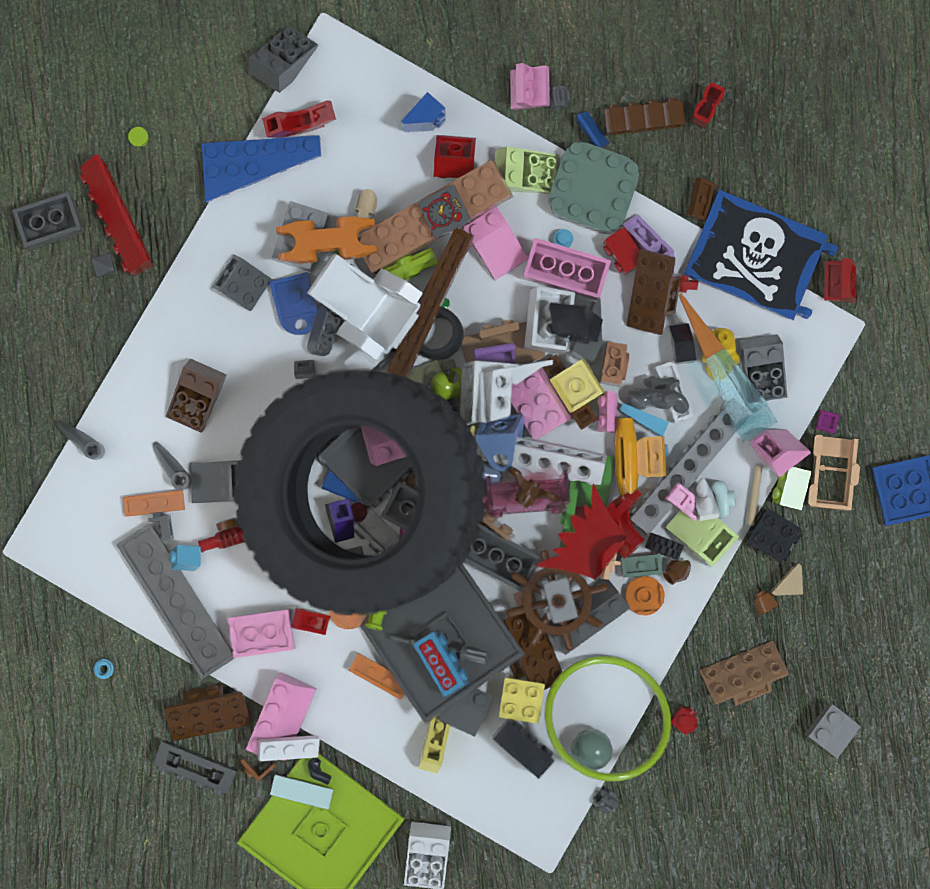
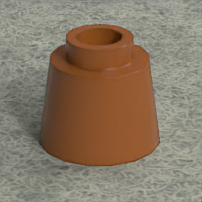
[754,590,779,616]

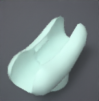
[711,481,736,519]

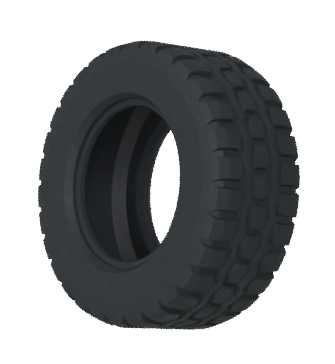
[234,369,487,615]

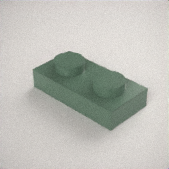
[621,554,663,578]

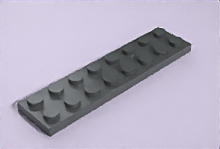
[117,523,235,680]

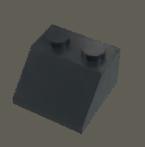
[549,302,603,344]

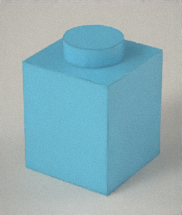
[169,545,201,571]

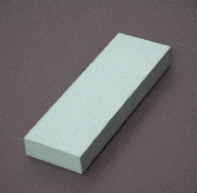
[270,774,334,809]

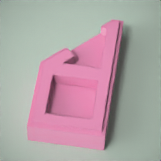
[666,482,697,521]

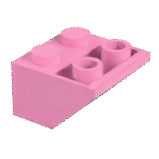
[750,430,810,477]

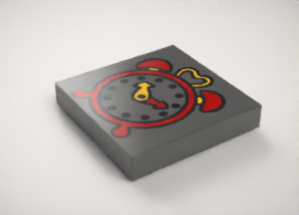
[418,184,472,239]

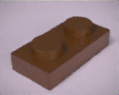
[687,178,715,221]

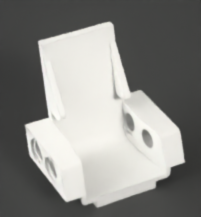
[307,253,422,360]
[460,360,553,425]

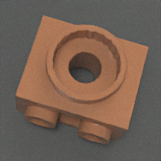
[600,341,629,387]

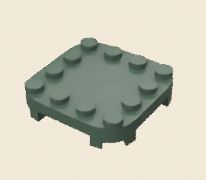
[548,142,639,234]

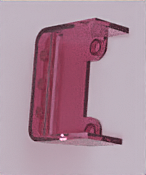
[483,470,571,518]

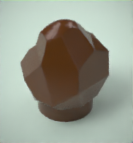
[663,560,691,585]

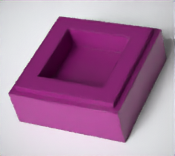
[815,410,840,434]

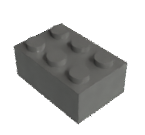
[12,191,85,251]

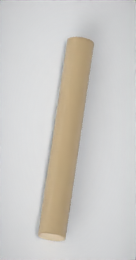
[747,465,763,526]

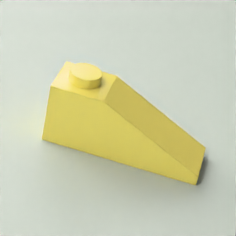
[418,714,450,774]

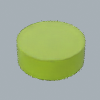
[128,127,149,148]

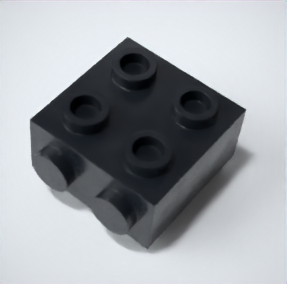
[745,508,802,563]

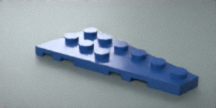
[202,135,321,203]

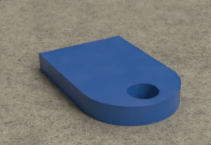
[269,272,318,335]

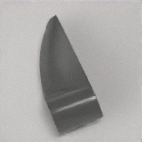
[57,421,105,460]
[153,442,191,490]

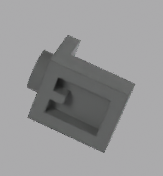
[148,512,174,540]

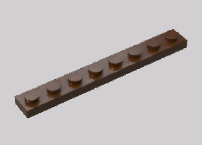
[387,228,474,378]

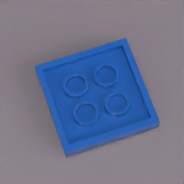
[871,455,930,526]

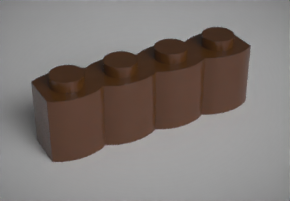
[603,98,685,136]

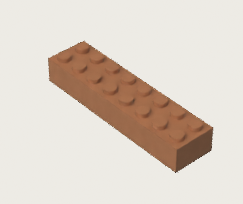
[358,160,514,274]

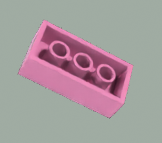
[523,238,611,301]

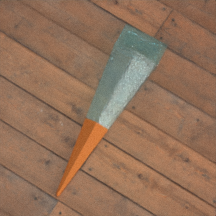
[679,293,778,443]

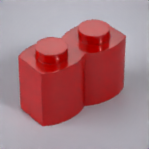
[692,82,725,128]

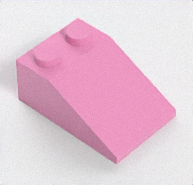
[463,207,528,280]

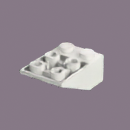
[404,822,451,889]

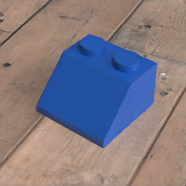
[401,92,446,132]

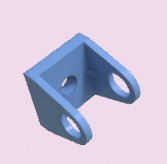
[475,414,525,471]

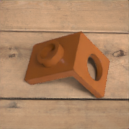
[240,757,278,781]

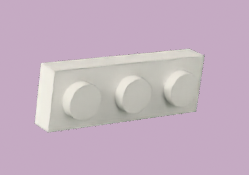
[655,360,694,423]
[258,736,319,761]

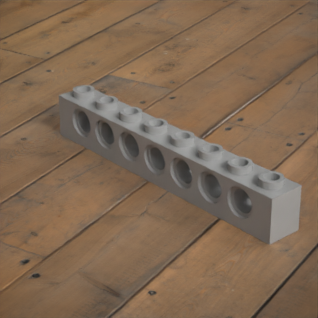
[630,398,752,535]

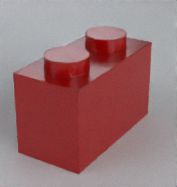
[603,227,639,276]

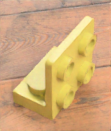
[499,674,545,724]

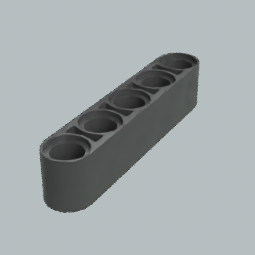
[307,264,354,356]

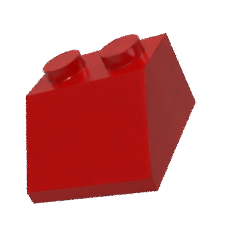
[433,135,476,178]

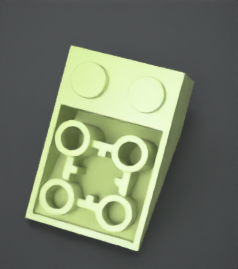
[495,146,558,194]
[665,510,739,567]

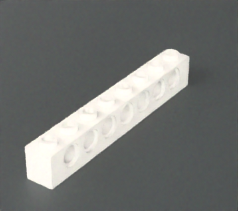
[466,426,607,485]

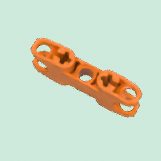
[276,216,378,264]

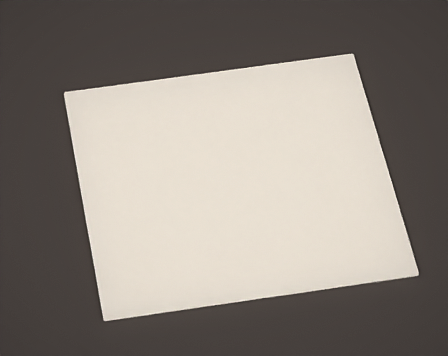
[3,13,865,873]

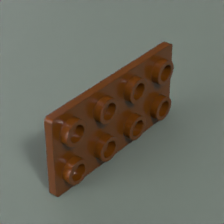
[627,249,682,335]
[503,610,563,690]

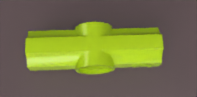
[377,248,438,281]

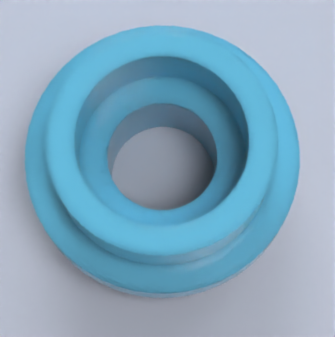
[94,659,114,679]

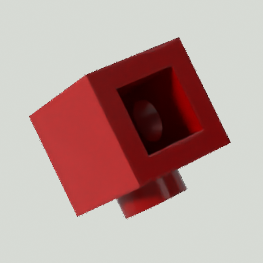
[671,705,698,735]

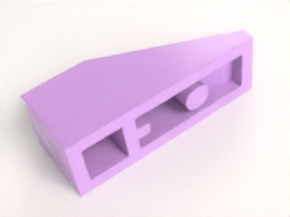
[622,214,675,257]

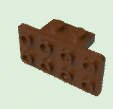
[164,683,251,740]

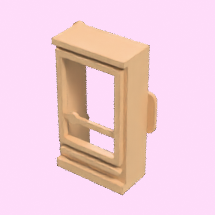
[808,435,860,511]

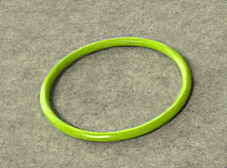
[544,656,671,781]

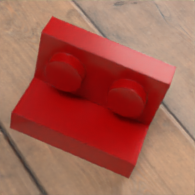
[824,258,857,303]

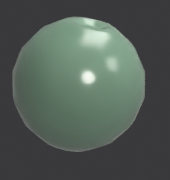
[571,729,613,771]

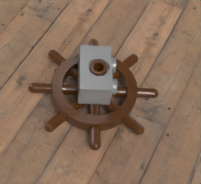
[506,549,608,651]

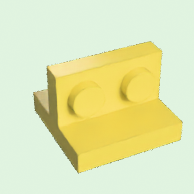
[550,358,605,414]

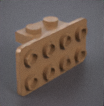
[461,320,545,364]

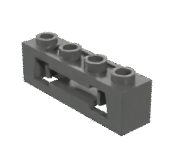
[153,740,238,795]

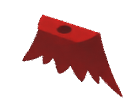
[535,483,626,580]

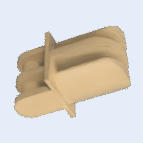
[354,189,378,218]

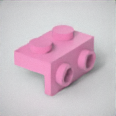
[597,391,618,433]

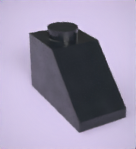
[669,323,697,365]

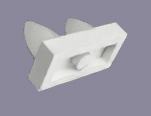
[689,478,719,521]

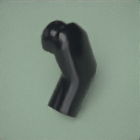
[308,757,332,785]

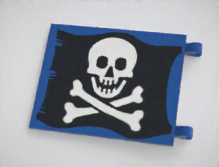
[684,189,838,320]

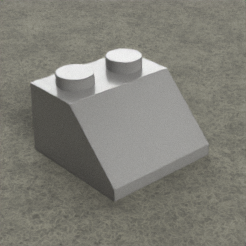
[805,703,861,759]

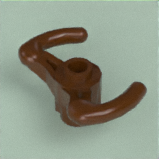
[508,466,560,509]

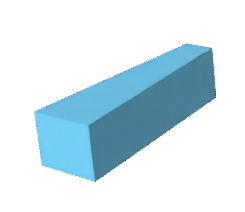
[619,403,669,436]

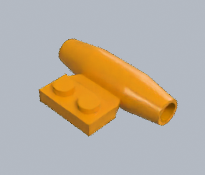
[614,418,666,495]

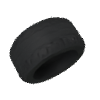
[419,307,464,360]

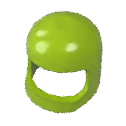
[431,367,462,400]

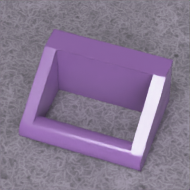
[474,343,517,364]

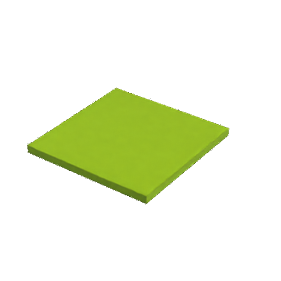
[237,752,405,889]

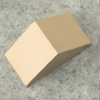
[770,563,803,595]

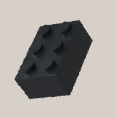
[492,719,555,779]

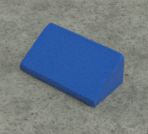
[576,112,609,148]
[321,469,360,503]

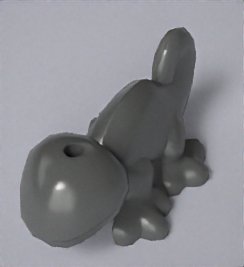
[627,376,689,414]

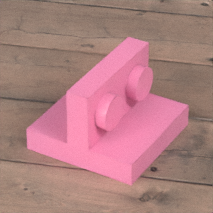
[510,63,550,110]

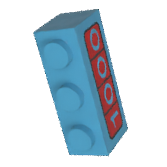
[413,631,469,697]

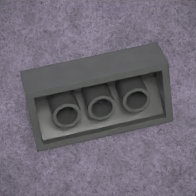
[548,579,630,655]

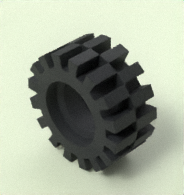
[645,533,684,560]

